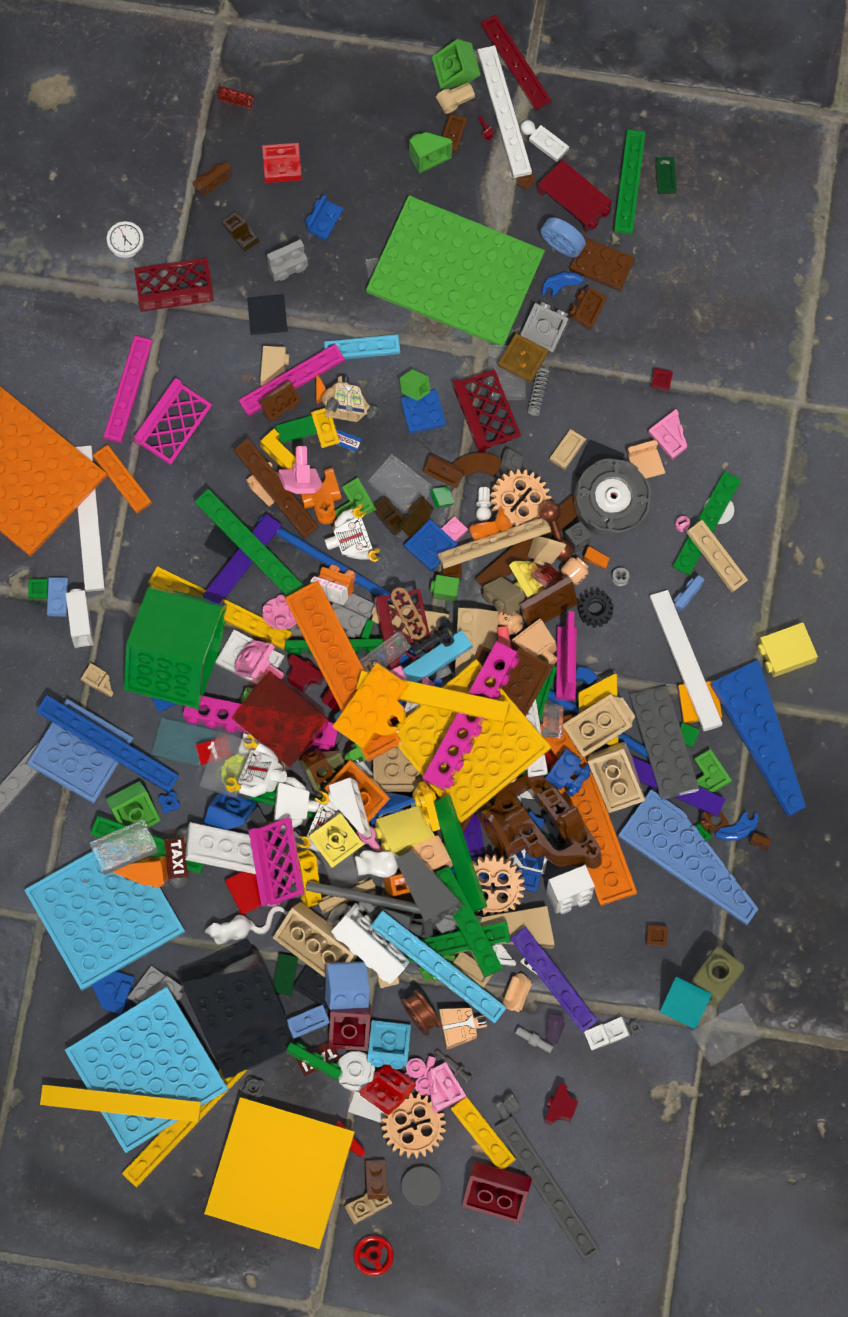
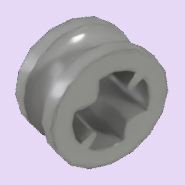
[612,567,629,587]

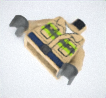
[321,376,381,422]

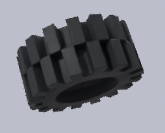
[578,590,614,628]

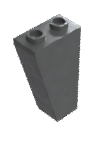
[395,850,464,925]

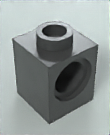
[564,521,591,553]

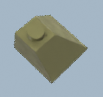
[299,751,346,800]

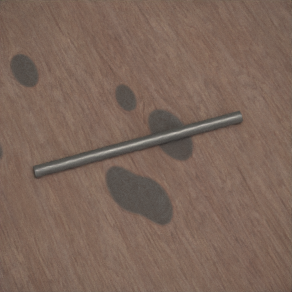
[306,881,482,924]

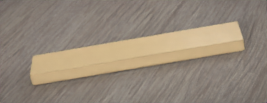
[437,518,551,569]

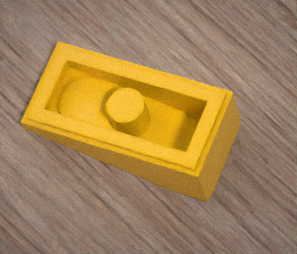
[310,408,340,448]

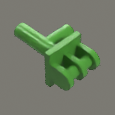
[345,743,366,763]

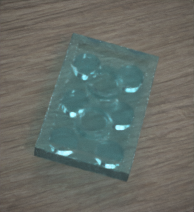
[152,718,218,769]

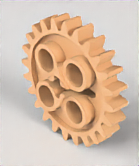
[490,469,551,527]
[472,854,526,916]
[381,1093,446,1159]

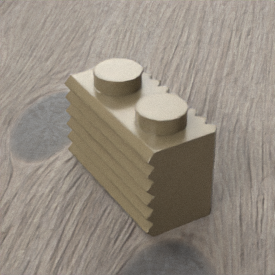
[483,577,525,615]

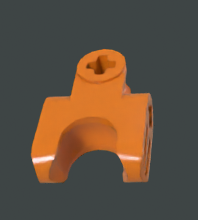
[300,468,341,524]

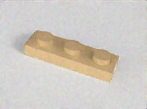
[318,879,375,914]

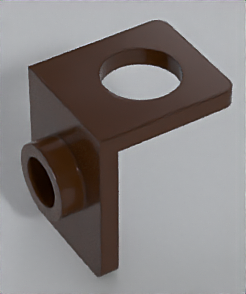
[301,748,333,784]
[700,811,729,835]

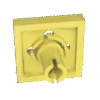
[509,561,548,597]
[309,813,364,868]

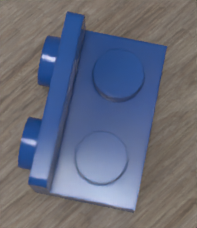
[305,195,343,241]

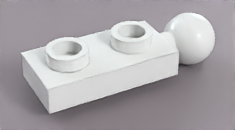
[521,120,569,162]

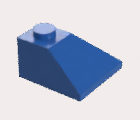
[203,788,258,830]
[376,792,415,819]

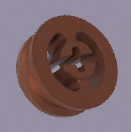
[401,990,441,1036]

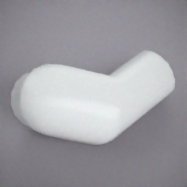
[327,903,351,925]

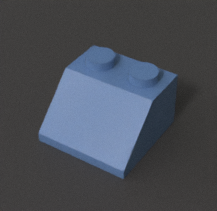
[325,961,370,1010]

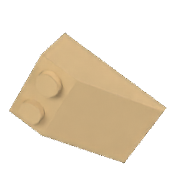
[588,742,645,813]

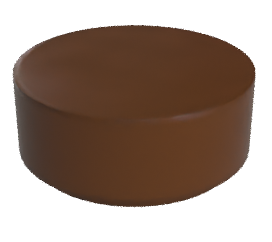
[516,173,535,189]

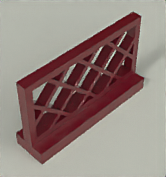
[134,258,214,312]
[453,369,521,453]
[374,589,433,671]

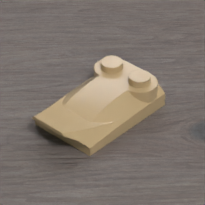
[562,694,635,758]

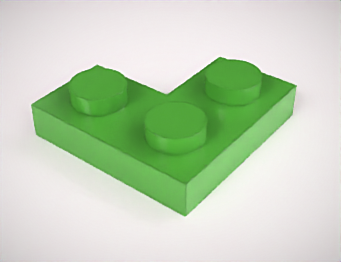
[335,478,377,518]
[694,749,732,793]

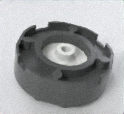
[573,458,651,537]

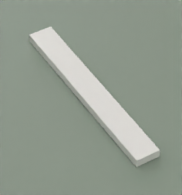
[477,45,532,178]
[75,446,105,592]
[650,590,722,732]

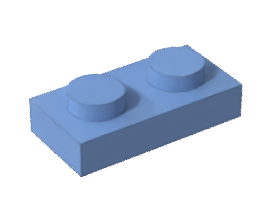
[674,575,705,613]
[47,578,69,617]
[287,1005,330,1039]

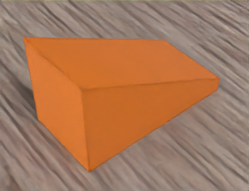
[316,375,327,404]
[584,546,610,569]

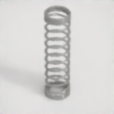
[528,368,549,416]

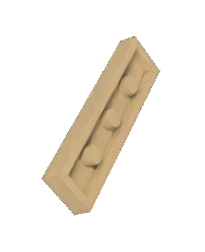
[686,520,748,592]

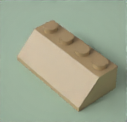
[455,608,499,677]
[273,902,358,978]

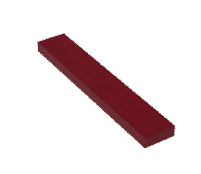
[480,15,551,111]

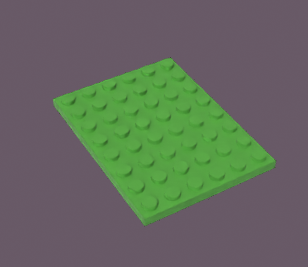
[366,195,545,348]

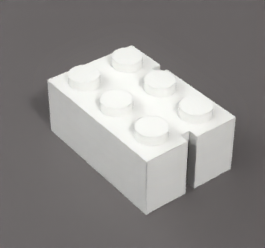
[546,865,595,914]

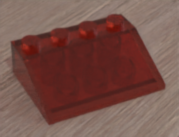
[232,671,328,768]

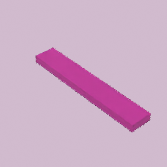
[104,336,153,444]
[239,344,345,417]

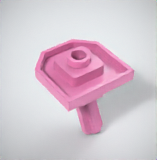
[278,446,322,494]
[235,640,284,683]

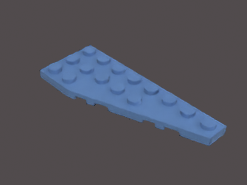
[618,790,758,926]

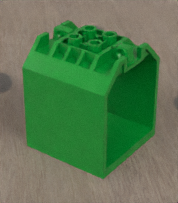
[124,585,227,710]

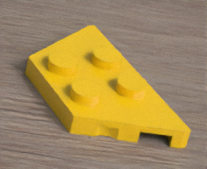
[579,674,618,746]

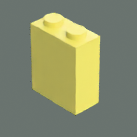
[757,623,818,677]
[373,806,435,856]

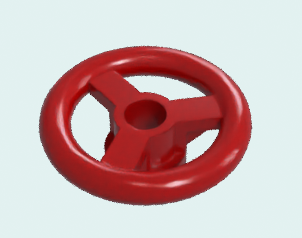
[353,1236,394,1276]

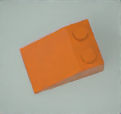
[324,760,390,823]

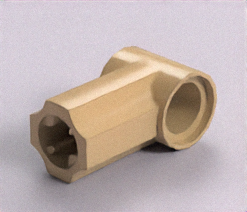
[436,82,475,114]

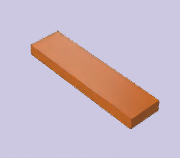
[92,445,152,514]

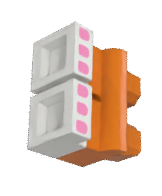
[310,564,356,605]

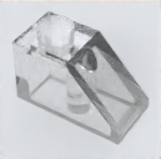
[541,704,563,738]

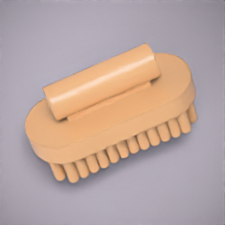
[503,973,532,1012]

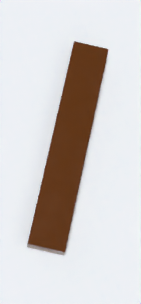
[233,438,319,539]

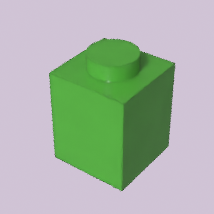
[400,369,431,401]
[430,575,459,602]

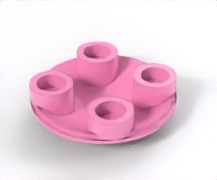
[262,595,297,630]

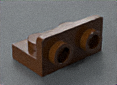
[192,162,232,197]
[567,286,607,330]
[258,381,301,421]

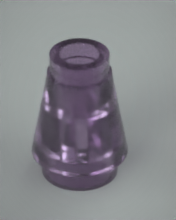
[546,1014,566,1044]

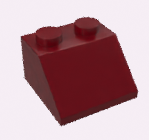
[329,1005,371,1051]

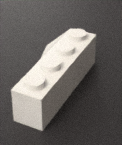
[331,903,410,984]

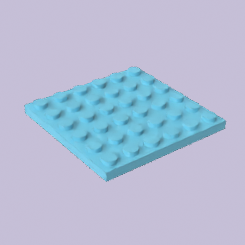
[25,842,185,991]
[65,987,229,1153]

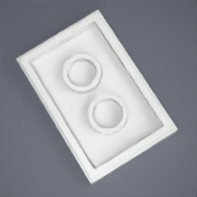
[216,630,285,690]

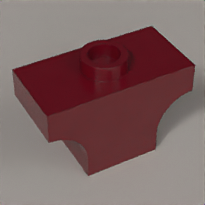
[287,654,324,693]
[544,1083,579,1126]

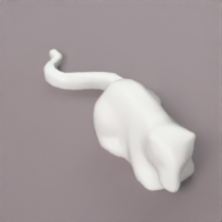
[355,851,400,878]
[205,906,290,945]

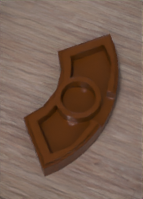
[453,453,502,478]

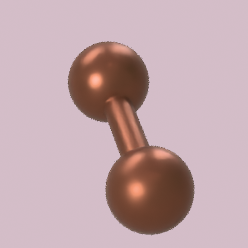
[539,501,574,561]

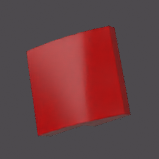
[262,143,302,183]
[225,872,261,915]
[360,1065,416,1115]

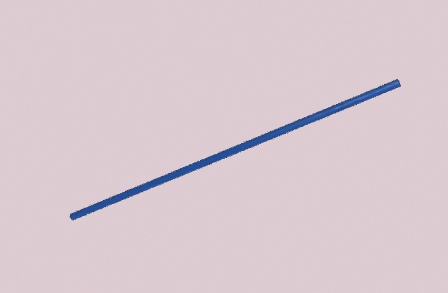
[258,516,649,760]

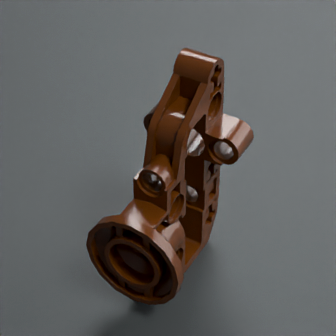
[479,774,602,869]

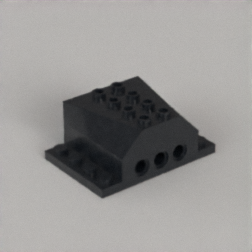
[176,940,296,1079]

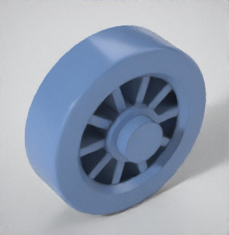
[540,217,586,257]

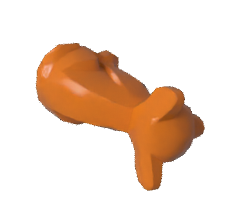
[470,508,513,540]

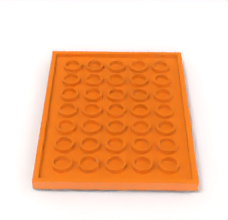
[0,386,107,557]

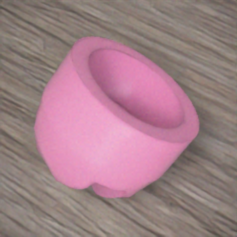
[675,516,690,532]

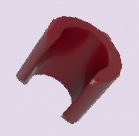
[478,116,494,141]

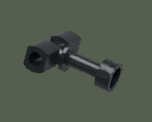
[411,617,455,658]

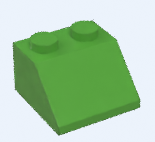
[432,39,481,89]
[409,132,452,173]
[105,781,161,831]

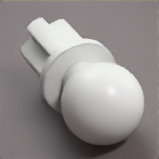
[476,487,491,522]

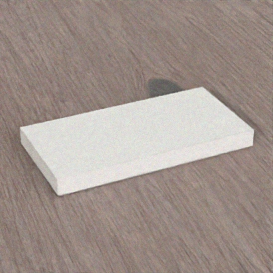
[185,822,256,874]

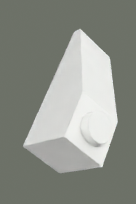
[329,778,372,837]

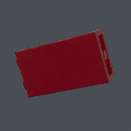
[537,160,612,233]

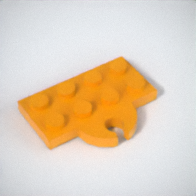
[333,663,409,749]

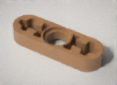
[390,588,426,640]

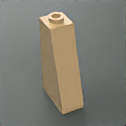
[371,604,452,649]
[480,906,554,949]

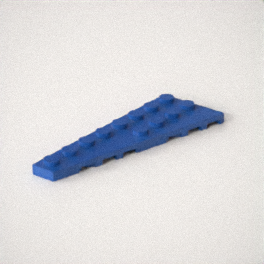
[710,660,806,817]

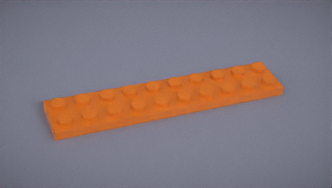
[284,580,402,762]
[540,714,637,907]

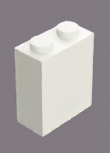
[66,589,94,648]

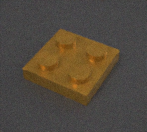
[498,333,549,383]

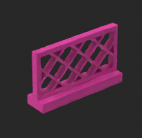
[133,378,212,465]
[556,611,577,701]
[249,817,305,907]

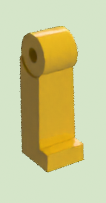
[260,429,296,470]
[297,849,322,908]

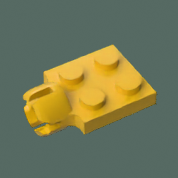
[412,781,440,831]

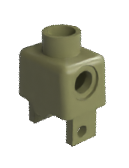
[690,947,744,1007]

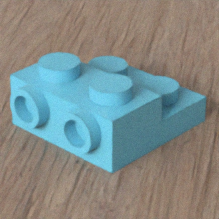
[367,1020,411,1069]

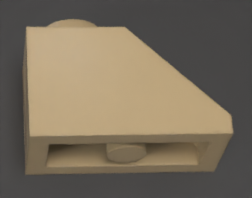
[260,346,289,386]
[528,536,566,566]

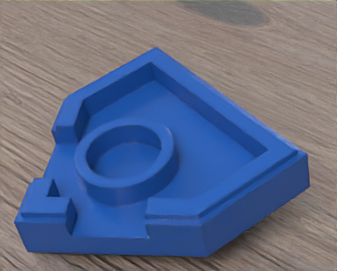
[92,972,135,1015]

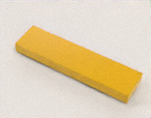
[451,1096,516,1170]

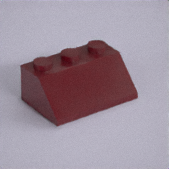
[462,1161,532,1224]

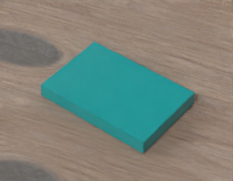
[660,977,712,1029]

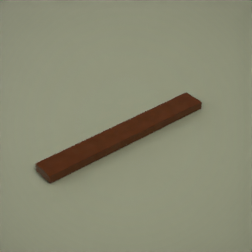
[475,494,577,588]

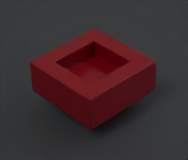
[651,368,673,392]

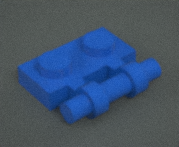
[545,749,591,797]

